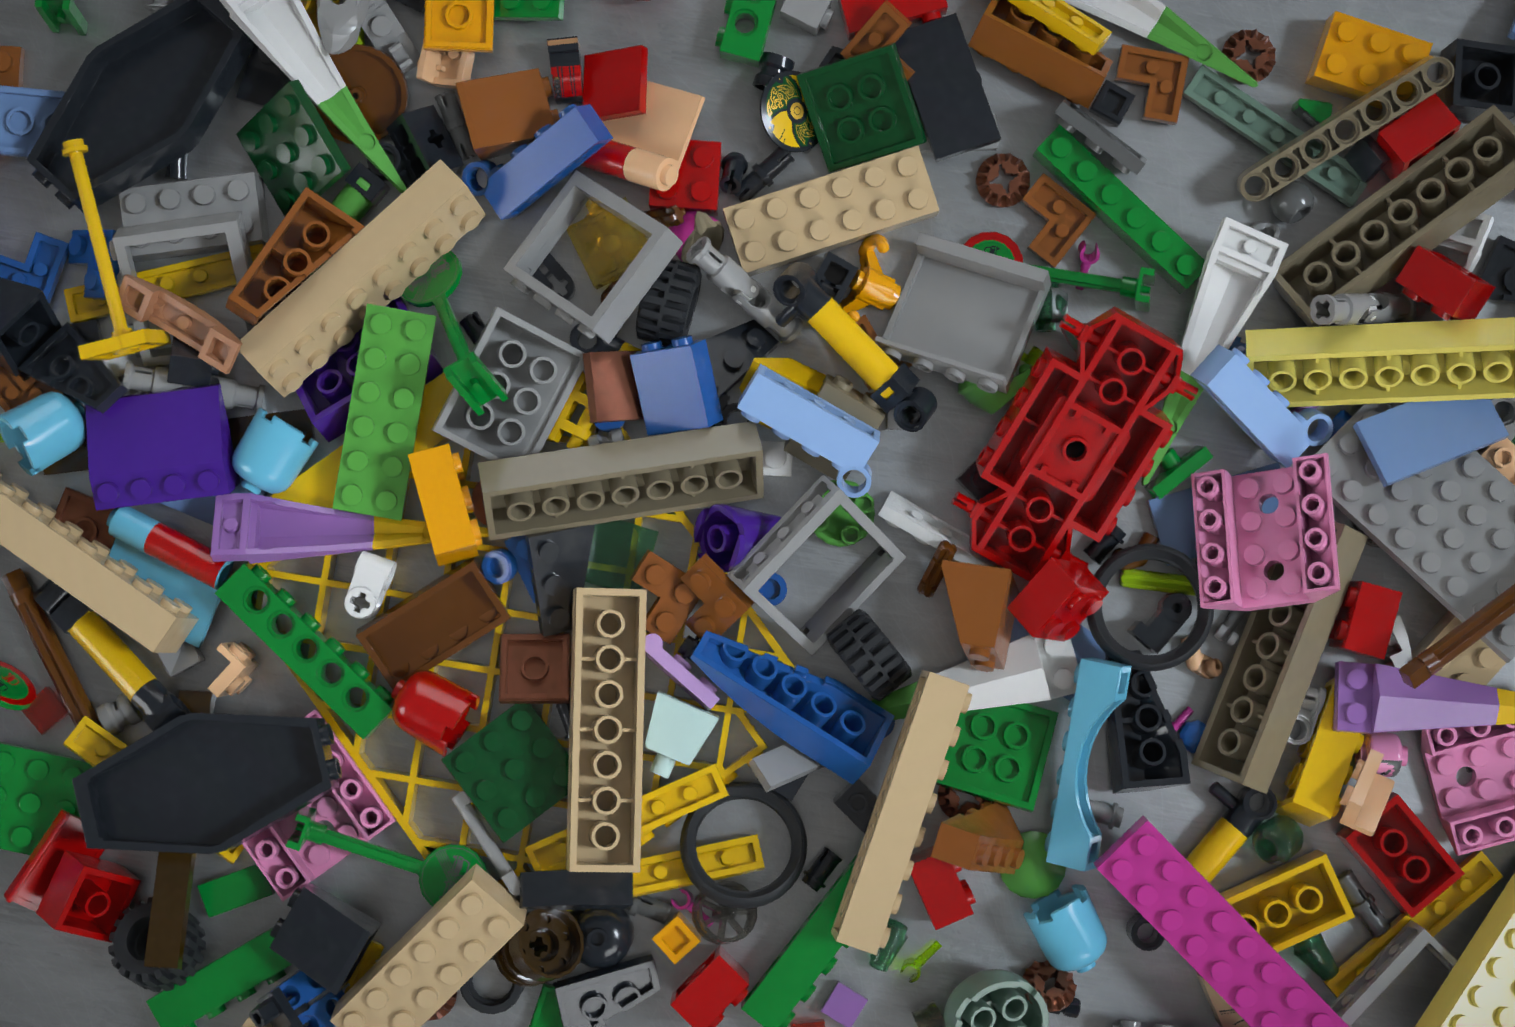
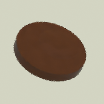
[312,44,408,144]

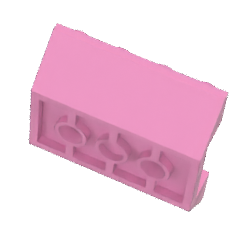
[1191,453,1341,611]
[242,709,396,901]
[1421,724,1515,856]

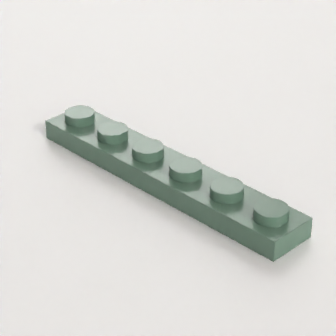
[1182,64,1370,208]

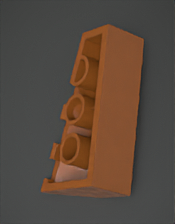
[968,0,1113,109]
[225,187,365,327]
[931,801,1025,874]

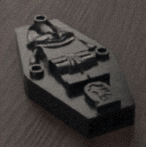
[26,0,256,214]
[72,713,342,854]

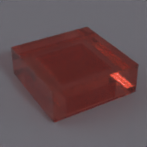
[21,686,68,735]

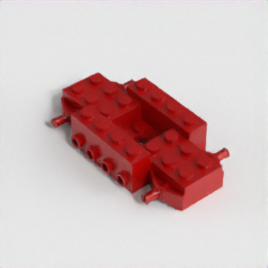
[951,306,1199,582]

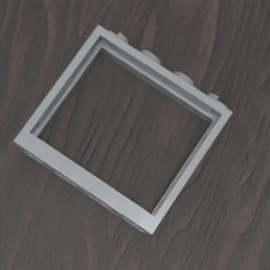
[503,170,683,344]
[109,211,265,368]
[727,475,906,656]
[1330,920,1457,1026]

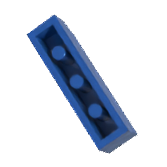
[462,104,613,220]

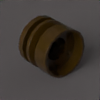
[494,909,584,987]

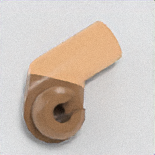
[1180,637,1223,679]

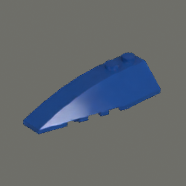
[690,630,895,784]

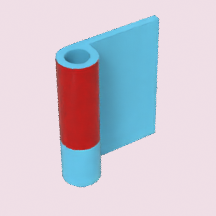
[106,506,234,648]

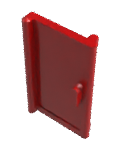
[4,809,105,912]

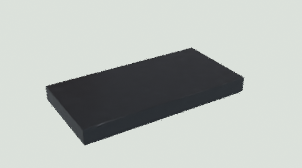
[895,13,1001,162]

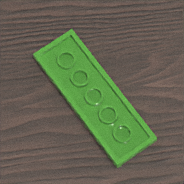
[332,303,437,521]

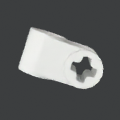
[344,551,397,619]
[1287,686,1326,745]

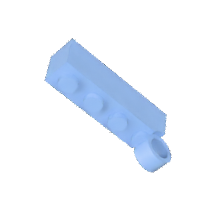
[1190,344,1333,468]
[737,364,880,498]

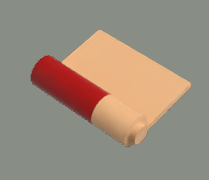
[580,81,705,191]

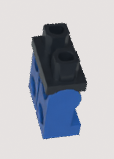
[249,970,345,1027]

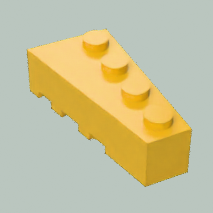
[1275,678,1364,827]

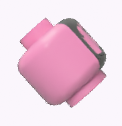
[1354,733,1408,777]

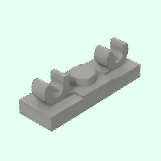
[345,0,420,74]

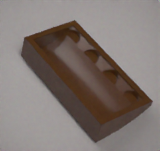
[356,557,511,690]

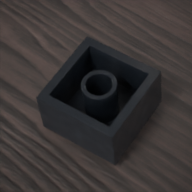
[1438,38,1515,121]

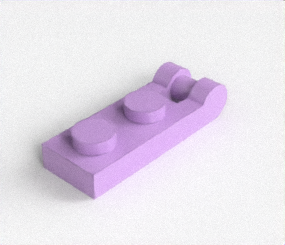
[645,633,720,711]

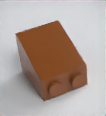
[455,68,560,161]
[941,560,1020,672]

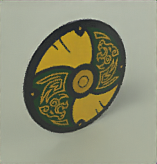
[760,70,818,153]

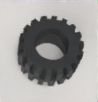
[636,259,702,345]
[826,609,912,701]
[108,897,206,992]

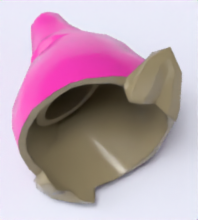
[668,211,725,266]

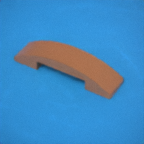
[118,274,243,374]

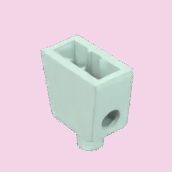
[644,690,719,779]

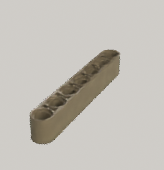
[1237,55,1454,202]

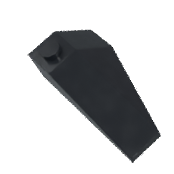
[1105,650,1191,794]

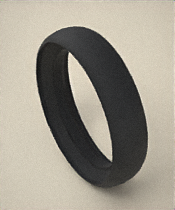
[1087,544,1214,671]
[680,782,807,909]

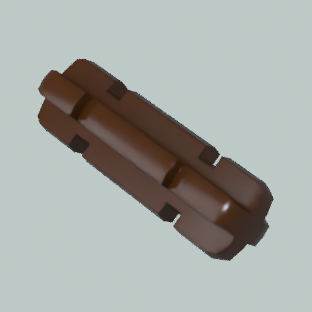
[644,205,686,227]
[917,540,957,598]

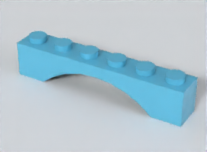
[1045,657,1132,872]

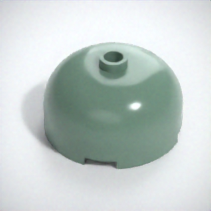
[942,969,1049,1027]

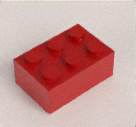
[1336,792,1465,918]

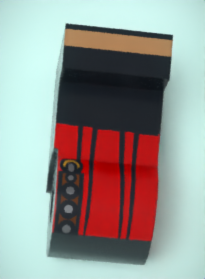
[547,36,583,105]
[1127,593,1192,654]

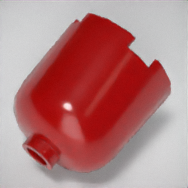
[391,670,480,757]

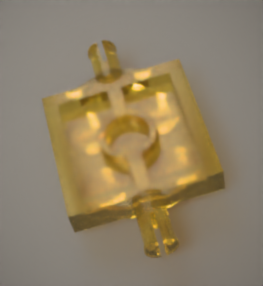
[567,197,648,290]

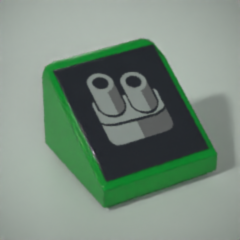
[1291,98,1333,128]

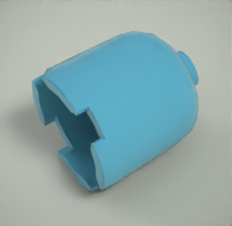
[0,391,86,476]
[232,407,319,495]
[1023,884,1107,973]

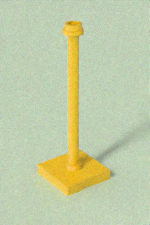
[61,139,171,360]

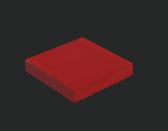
[582,45,648,121]

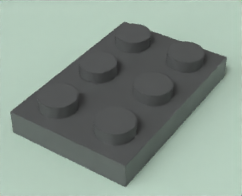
[1054,99,1147,175]

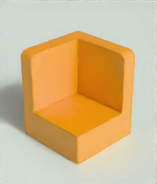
[652,911,702,964]

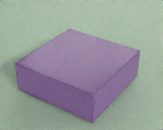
[821,980,868,1027]

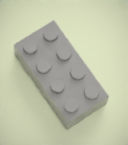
[119,172,270,262]

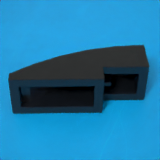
[520,870,633,911]

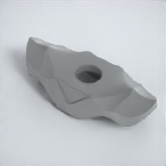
[317,0,369,55]

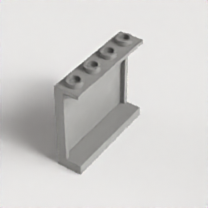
[874,232,1051,394]

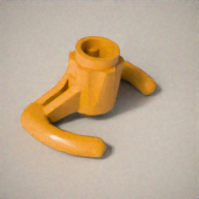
[839,234,901,322]

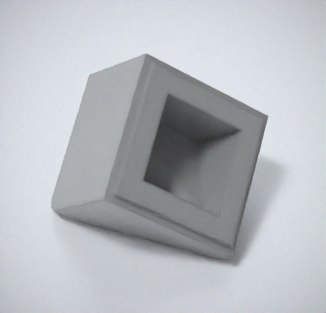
[157,641,206,677]

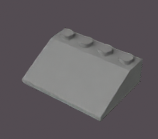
[431,307,584,460]

